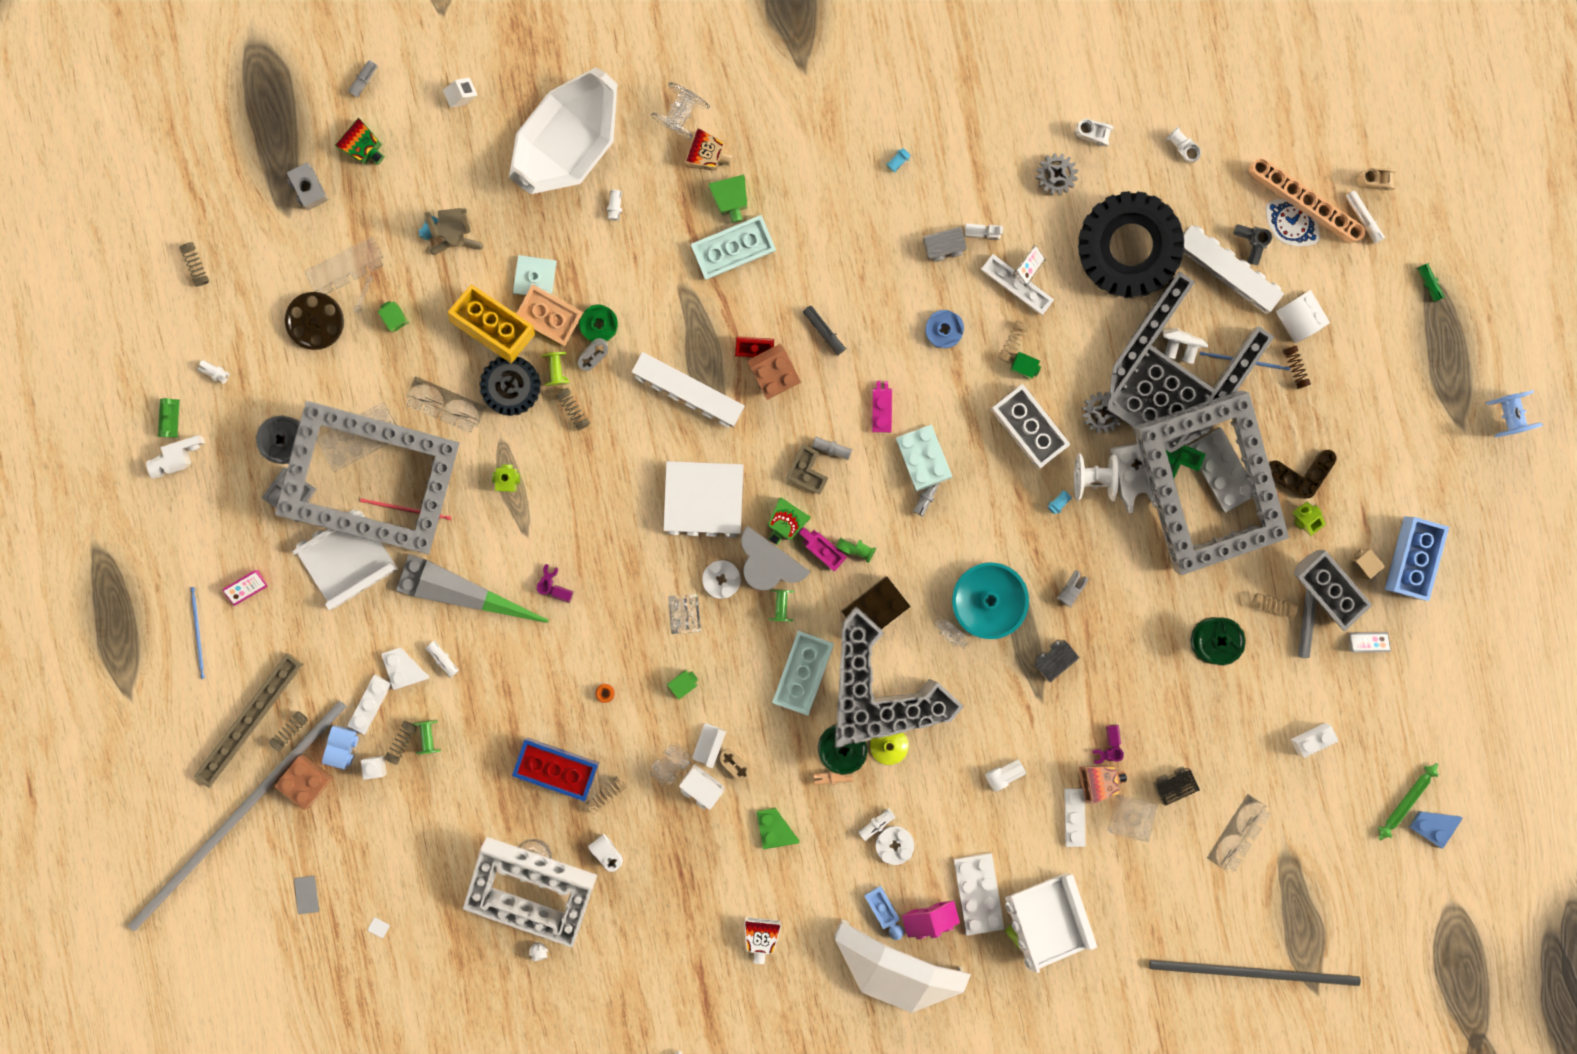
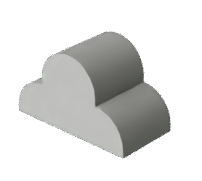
[742,526,810,590]

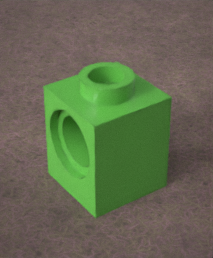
[377,301,409,333]
[667,669,698,700]

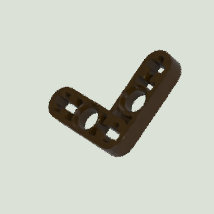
[1269,450,1337,499]

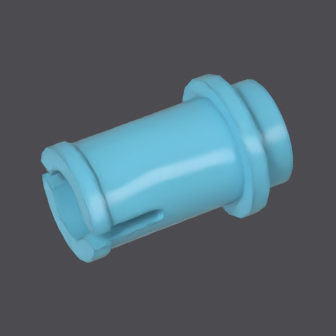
[886,148,911,173]
[418,215,439,241]
[1048,490,1072,515]

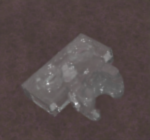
[933,618,969,649]

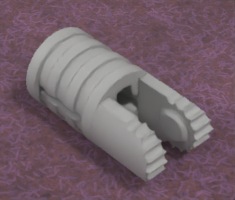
[1057,570,1089,608]

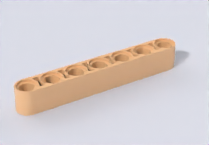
[1248,158,1365,243]

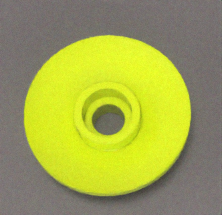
[870,732,908,765]

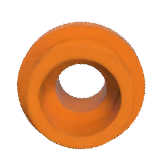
[595,684,615,703]

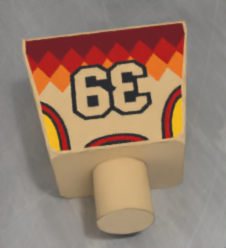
[685,128,733,171]

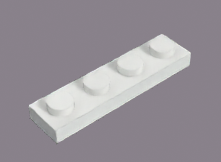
[981,254,1054,316]

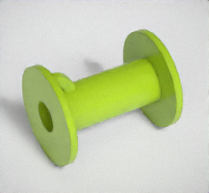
[541,352,570,386]

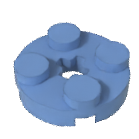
[925,310,964,349]

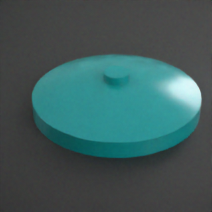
[952,562,1029,639]

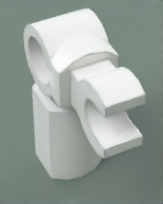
[964,224,1003,240]

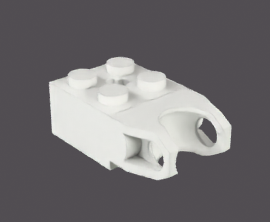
[1110,443,1156,513]

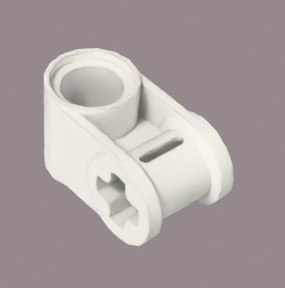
[1074,119,1114,147]
[588,834,623,872]

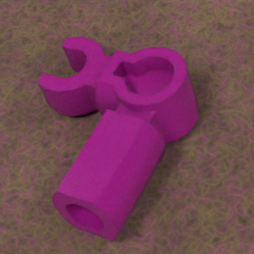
[537,564,574,603]
[1092,724,1124,764]

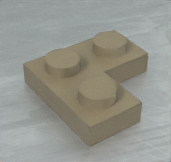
[785,444,828,495]

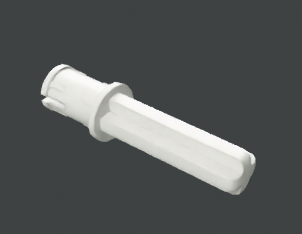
[1346,191,1385,244]

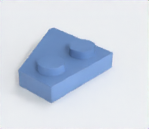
[1409,811,1463,849]

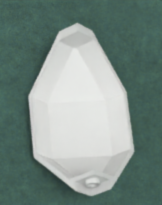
[509,67,617,194]
[835,919,971,1013]

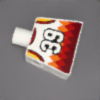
[745,917,781,964]

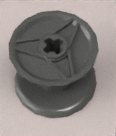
[256,415,300,464]

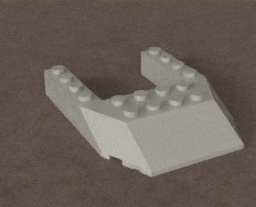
[1107,271,1274,453]

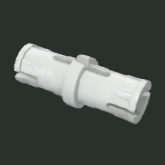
[426,641,459,678]
[858,808,896,841]

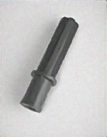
[803,305,847,356]

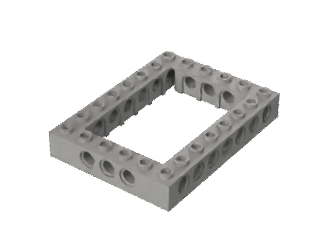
[1133,390,1289,575]
[275,401,460,554]

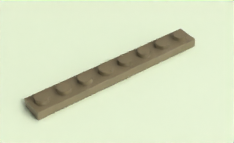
[194,653,304,788]

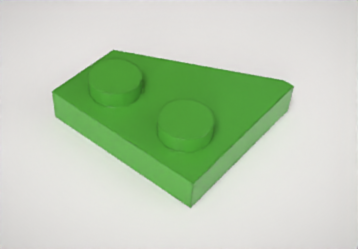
[757,807,800,850]

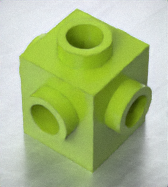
[492,464,521,492]
[1292,501,1326,536]

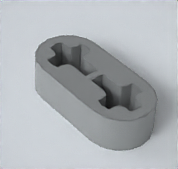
[578,338,608,371]

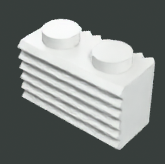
[1291,723,1338,758]

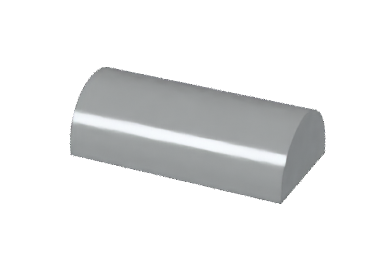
[1294,550,1372,631]

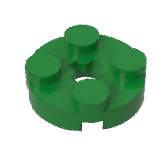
[579,304,618,342]

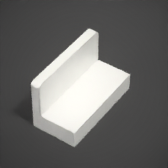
[692,723,726,768]

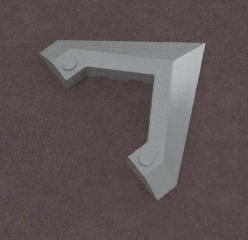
[835,607,964,747]

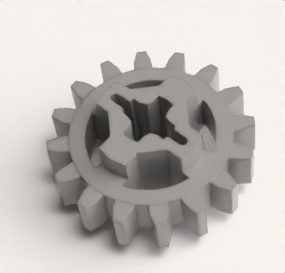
[1036,153,1078,196]
[1081,392,1121,433]

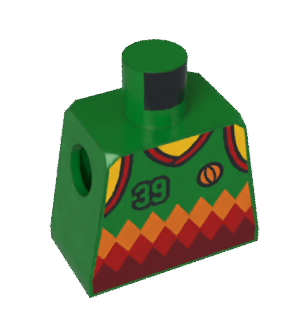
[335,118,385,165]

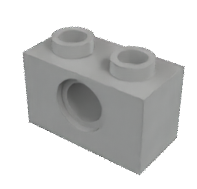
[287,162,329,210]

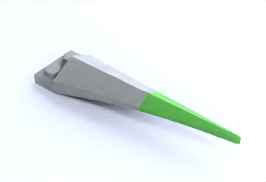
[396,554,549,623]

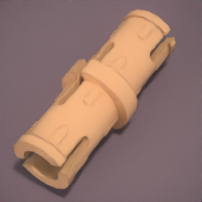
[813,771,853,786]

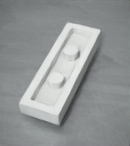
[348,674,392,735]
[1064,788,1086,847]

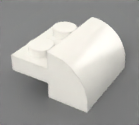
[1276,290,1330,344]

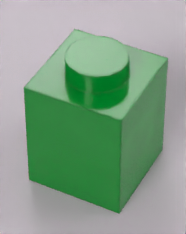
[1009,352,1041,380]

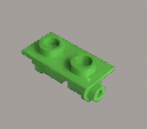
[158,398,180,438]

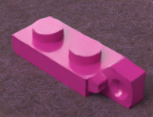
[798,527,847,572]

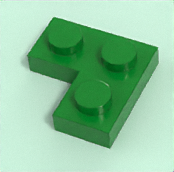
[1166,445,1206,480]

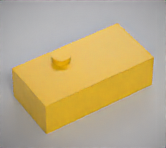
[448,284,534,364]

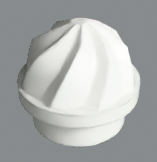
[529,942,548,961]

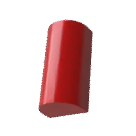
[735,336,775,358]

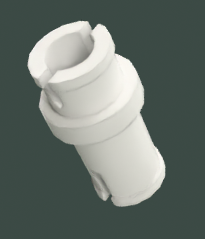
[607,190,622,221]
[197,360,230,384]

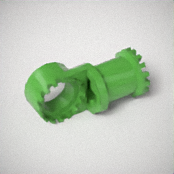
[835,538,876,563]

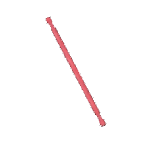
[360,498,451,520]

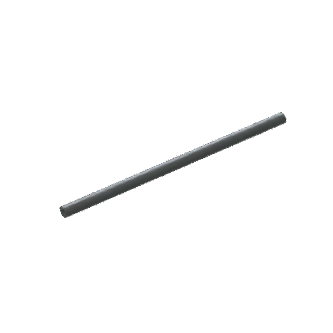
[1149,960,1361,986]

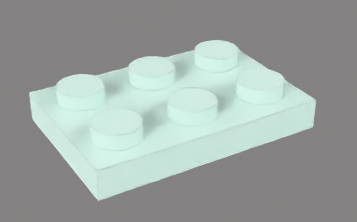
[896,425,952,492]

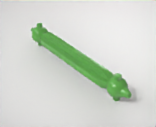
[1378,763,1439,841]

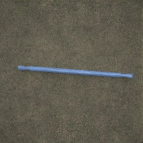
[1200,351,1290,371]
[191,587,205,679]

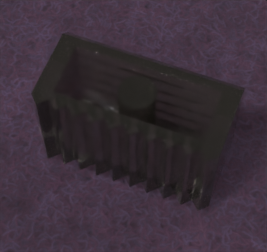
[1153,766,1200,806]

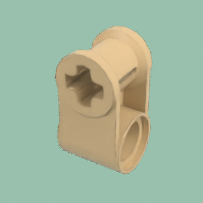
[1356,167,1396,190]

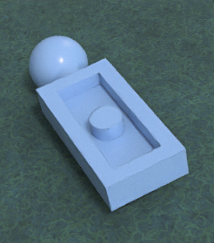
[864,885,904,940]

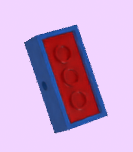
[512,737,600,801]

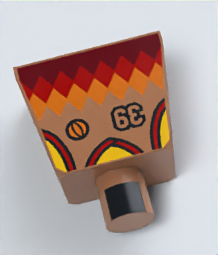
[1079,765,1127,804]

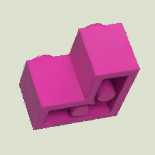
[902,901,960,939]

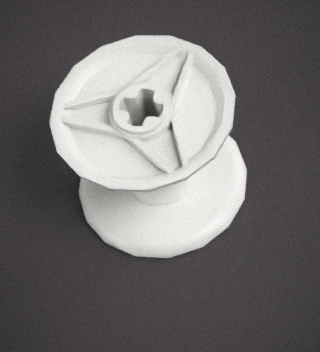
[1074,453,1118,501]

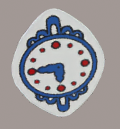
[1266,199,1320,246]

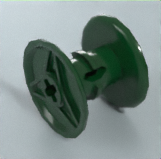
[1190,617,1246,666]
[817,725,868,775]

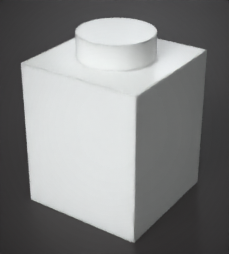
[443,78,477,108]
[361,755,387,780]

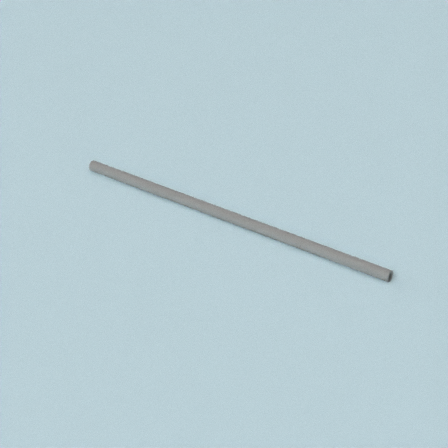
[128,700,347,931]

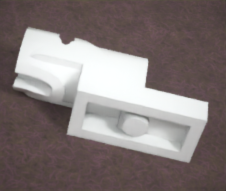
[146,435,205,479]

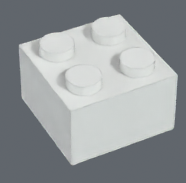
[679,764,725,810]

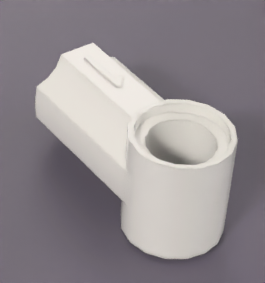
[985,759,1026,792]

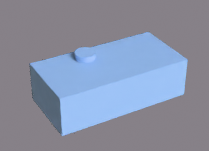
[1384,516,1449,601]

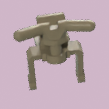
[425,208,483,255]

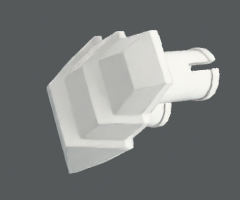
[1162,328,1208,364]

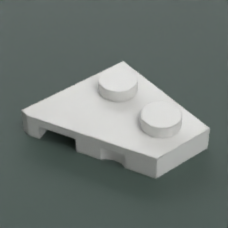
[382,647,430,690]

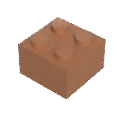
[747,343,801,400]
[274,754,334,810]

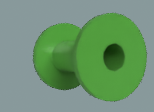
[768,589,795,621]
[412,720,441,754]

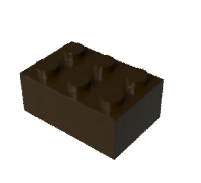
[841,576,911,630]

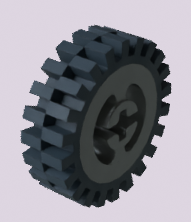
[479,357,541,416]

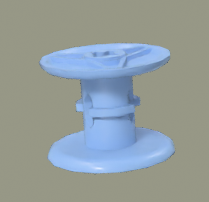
[1485,390,1543,438]

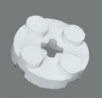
[702,560,741,599]
[876,826,914,865]

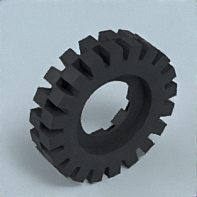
[1078,191,1184,298]

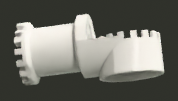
[1166,127,1201,163]

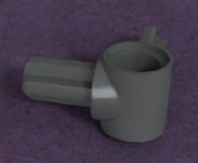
[1233,224,1272,265]

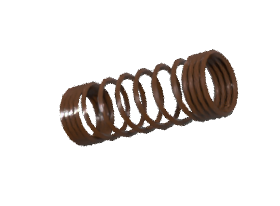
[1283,345,1311,389]

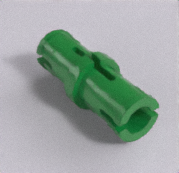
[1417,263,1445,302]

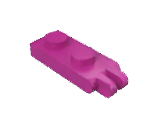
[872,381,892,433]

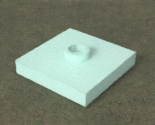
[513,255,557,295]

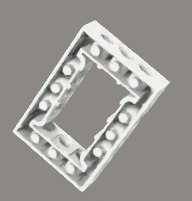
[463,837,597,948]

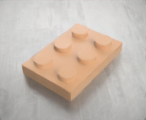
[516,284,584,346]

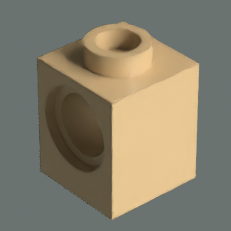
[1351,548,1385,579]

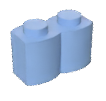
[322,725,359,769]

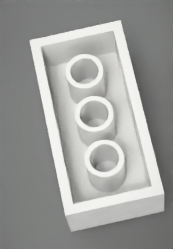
[990,384,1070,469]

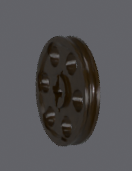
[285,292,344,350]

